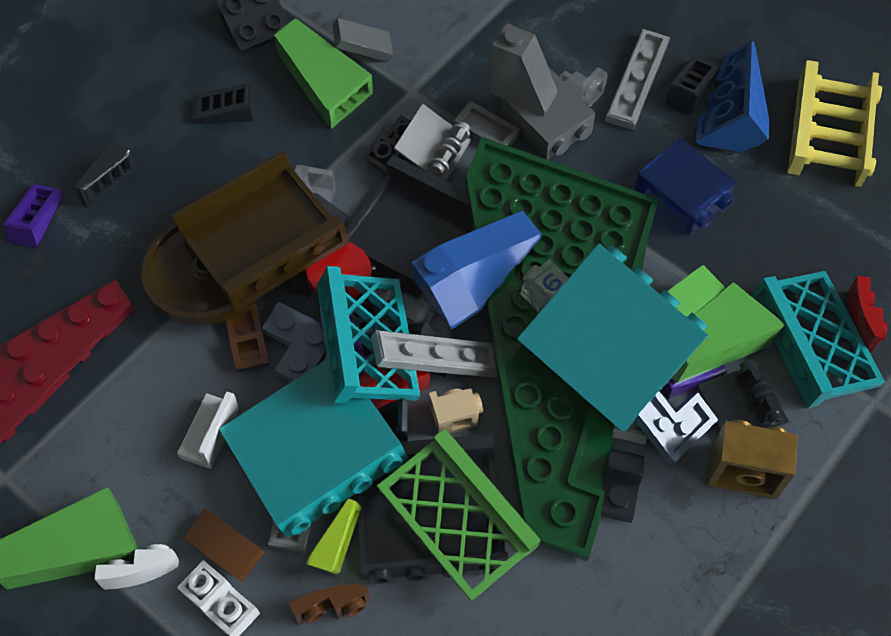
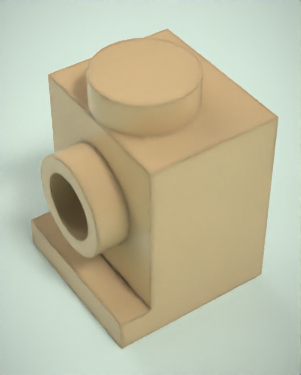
[429,388,483,434]

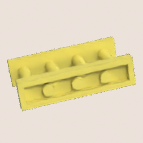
[787,60,882,187]

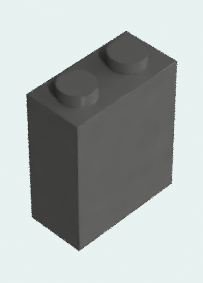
[500,67,595,160]

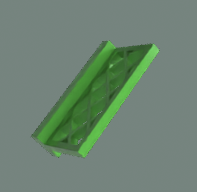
[377,429,541,602]

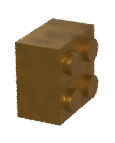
[707,420,798,499]

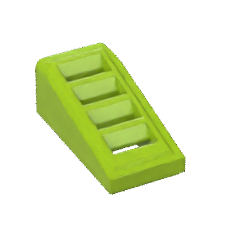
[306,499,362,574]

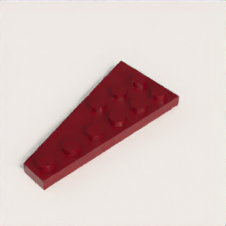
[0,280,134,444]

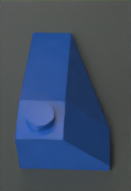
[696,41,769,152]
[411,211,541,330]

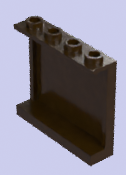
[171,150,350,311]

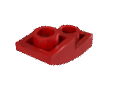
[848,276,887,352]

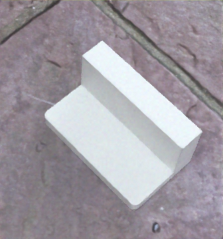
[177,392,239,469]

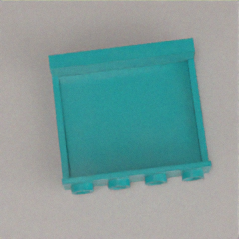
[517,243,709,432]
[219,359,408,539]

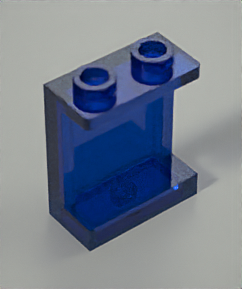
[634,138,737,235]

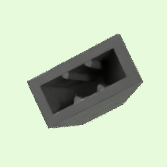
[490,23,558,116]

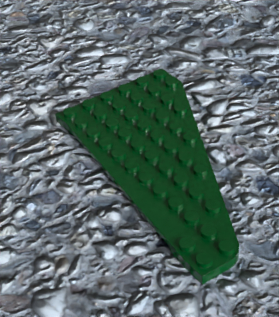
[465,137,659,561]

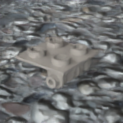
[393,104,471,181]

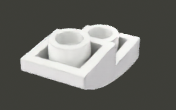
[95,544,179,589]
[177,560,260,636]

